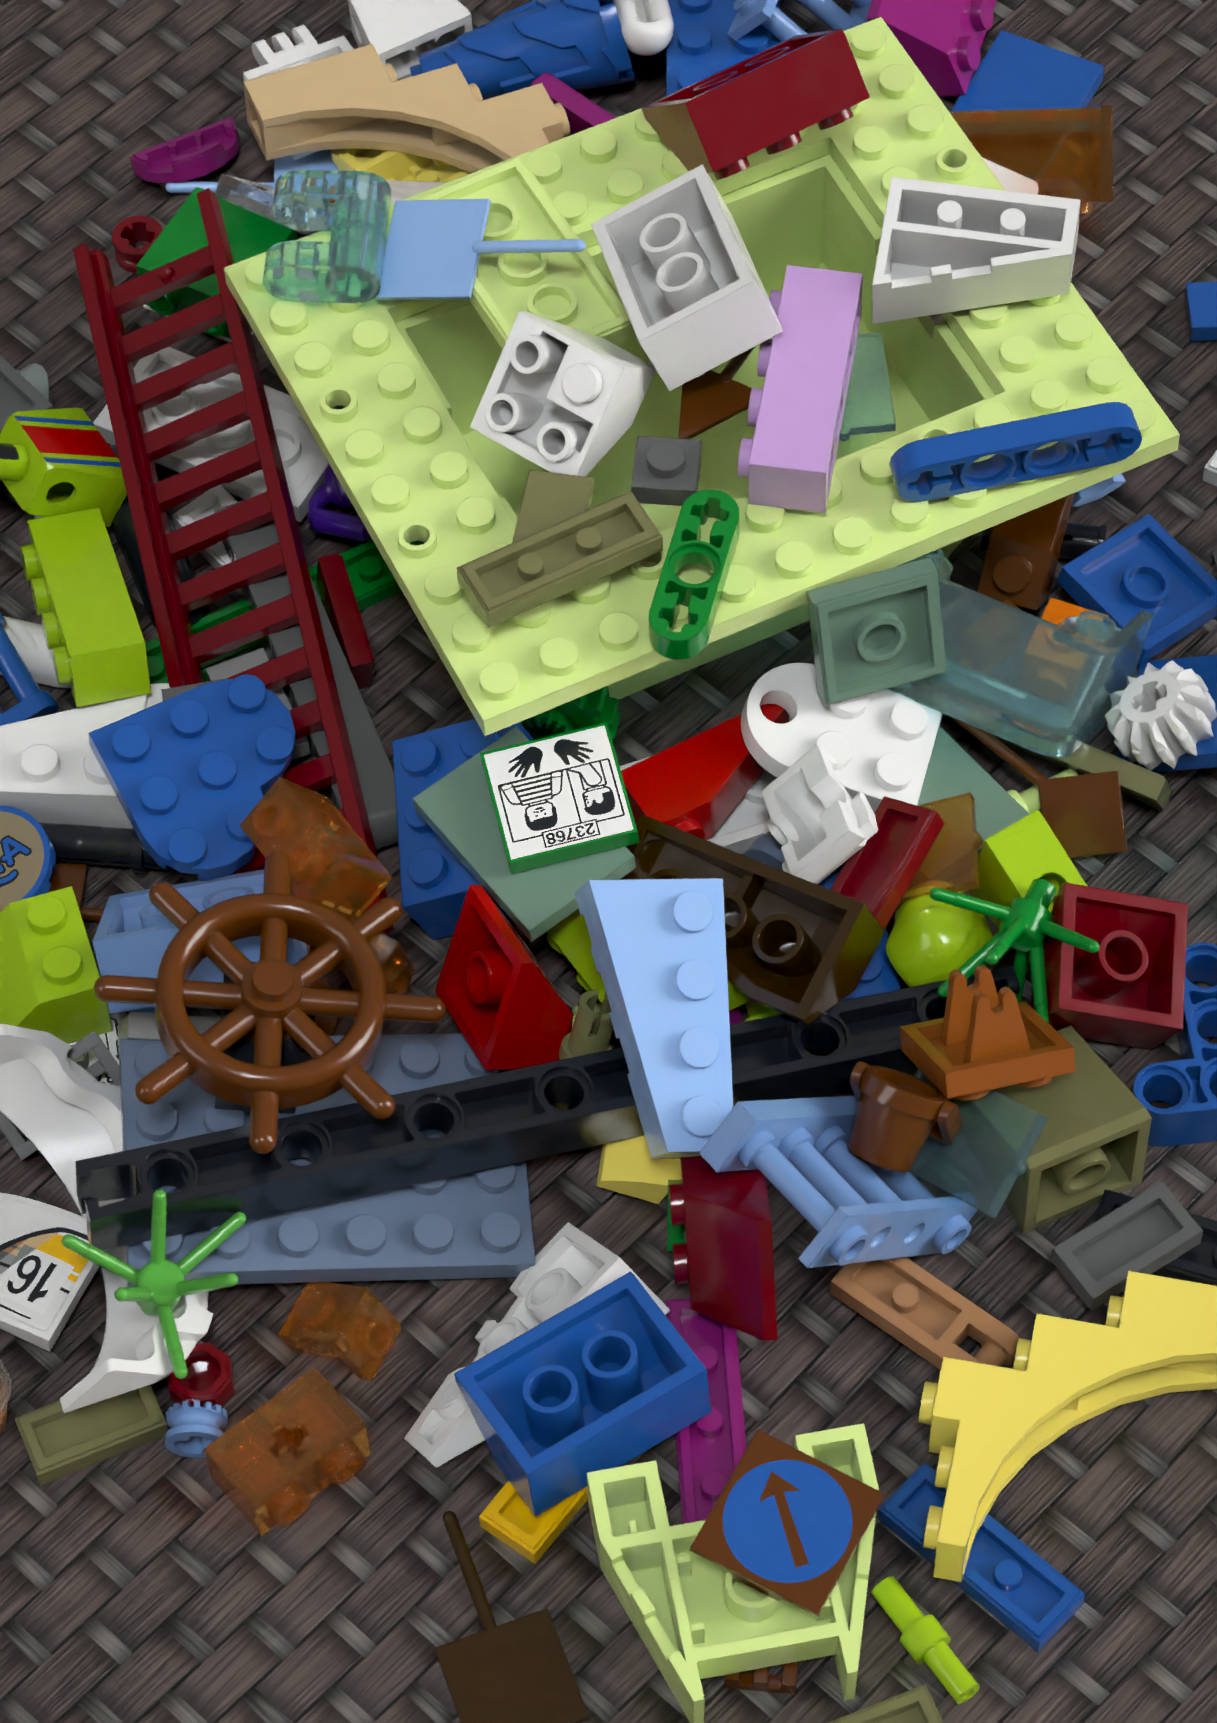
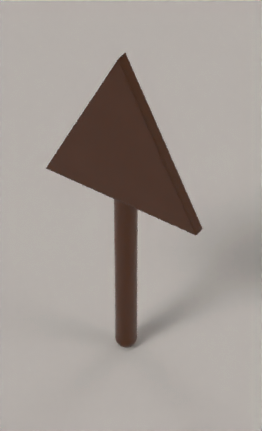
[678,347,755,439]

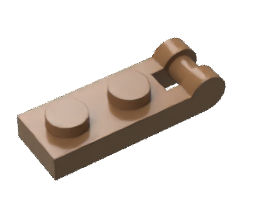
[830,1257,1020,1370]

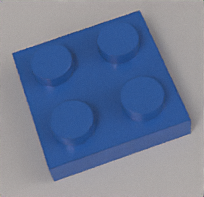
[1056,514,1217,665]

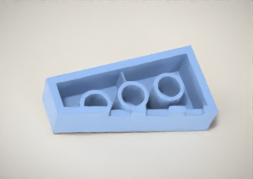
[574,878,733,1159]

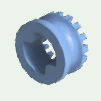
[164,1400,228,1458]

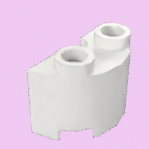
[761,744,878,885]

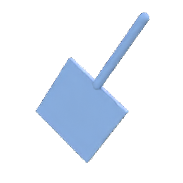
[375,198,585,300]

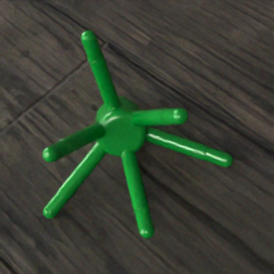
[930,879,1100,1023]

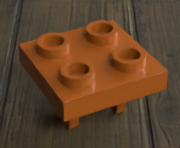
[900,964,1076,1101]

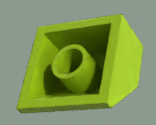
[0,886,113,1044]

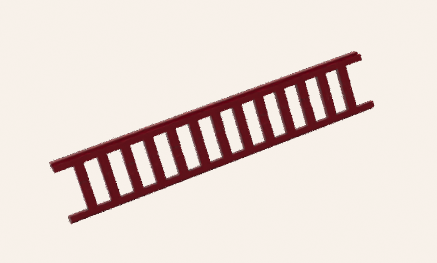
[73,188,394,935]

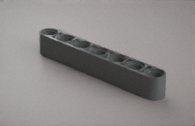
[214,500,398,856]

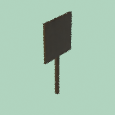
[434,1511,589,1723]

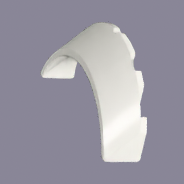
[0,1024,213,1413]

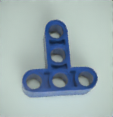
[1132,943,1217,1147]

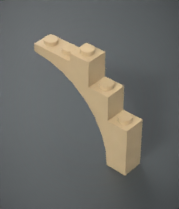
[243,44,570,173]

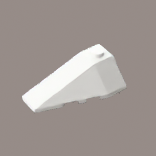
[404,1222,670,1468]

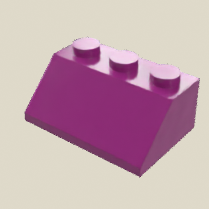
[866,0,996,97]

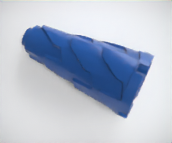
[410,0,636,100]

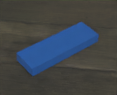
[878,1462,1085,1652]

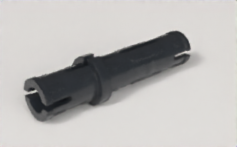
[39,822,175,874]

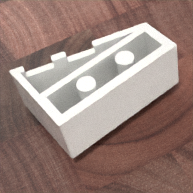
[0,694,148,829]

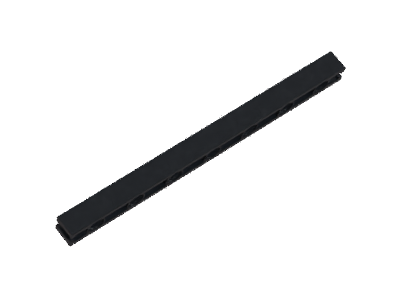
[75,966,1020,1251]

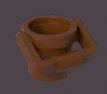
[847,1061,963,1172]

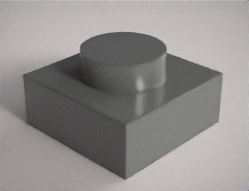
[631,436,702,506]

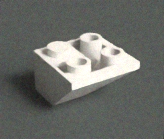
[470,311,656,477]

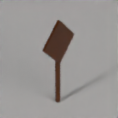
[949,707,1128,858]

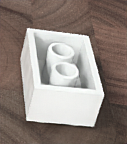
[591,164,783,391]

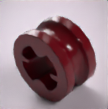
[112,215,163,274]

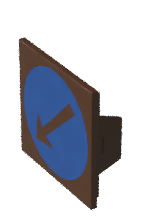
[690,1430,885,1617]

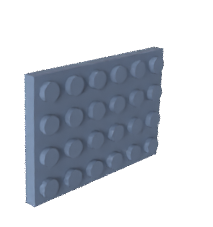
[119,1034,536,1287]

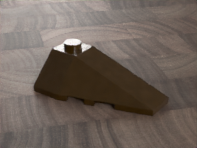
[620,814,885,1024]

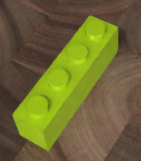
[20,508,151,707]

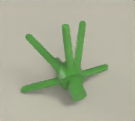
[62,1189,246,1379]

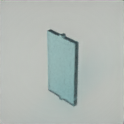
[910,1068,1048,1219]

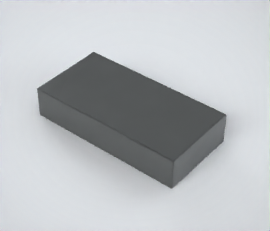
[1051,1181,1203,1311]

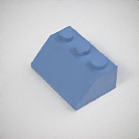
[92,864,308,1014]

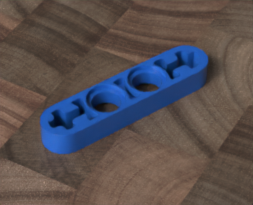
[889,402,1142,502]

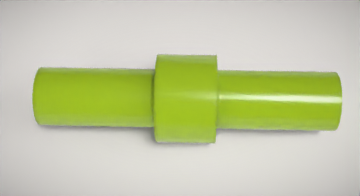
[871,1576,980,1704]

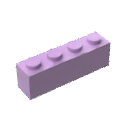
[738,265,863,513]

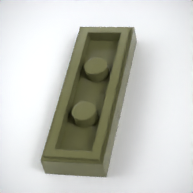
[457,491,663,628]

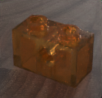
[240,777,393,922]
[204,1367,371,1536]

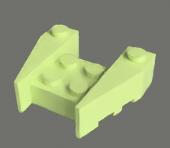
[587,1423,879,1723]

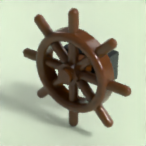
[94,850,446,1154]

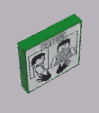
[480,722,639,874]

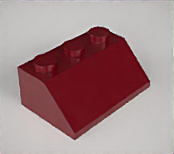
[641,28,870,180]

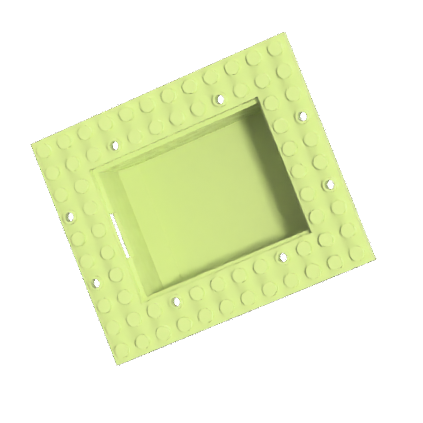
[224,17,1180,736]

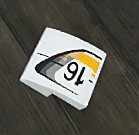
[0,1193,109,1352]

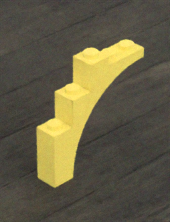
[919,1271,1217,1582]

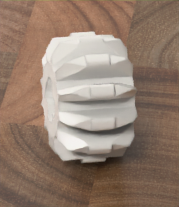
[1104,660,1217,771]

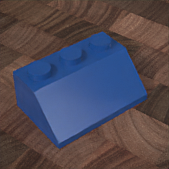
[454,1271,711,1517]

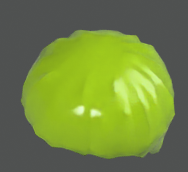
[886,883,993,987]

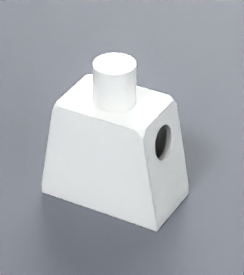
[348,0,473,80]

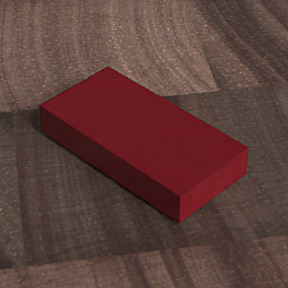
[316,553,374,689]
[830,796,945,930]

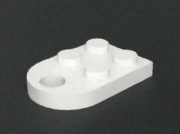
[741,663,943,812]

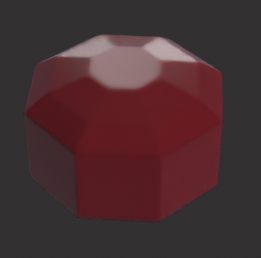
[167,1342,234,1407]

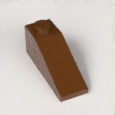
[976,493,1075,610]

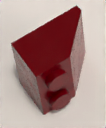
[1031,882,1188,1050]
[669,1156,778,1341]

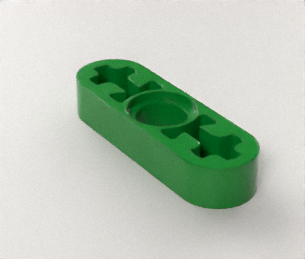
[649,489,739,660]

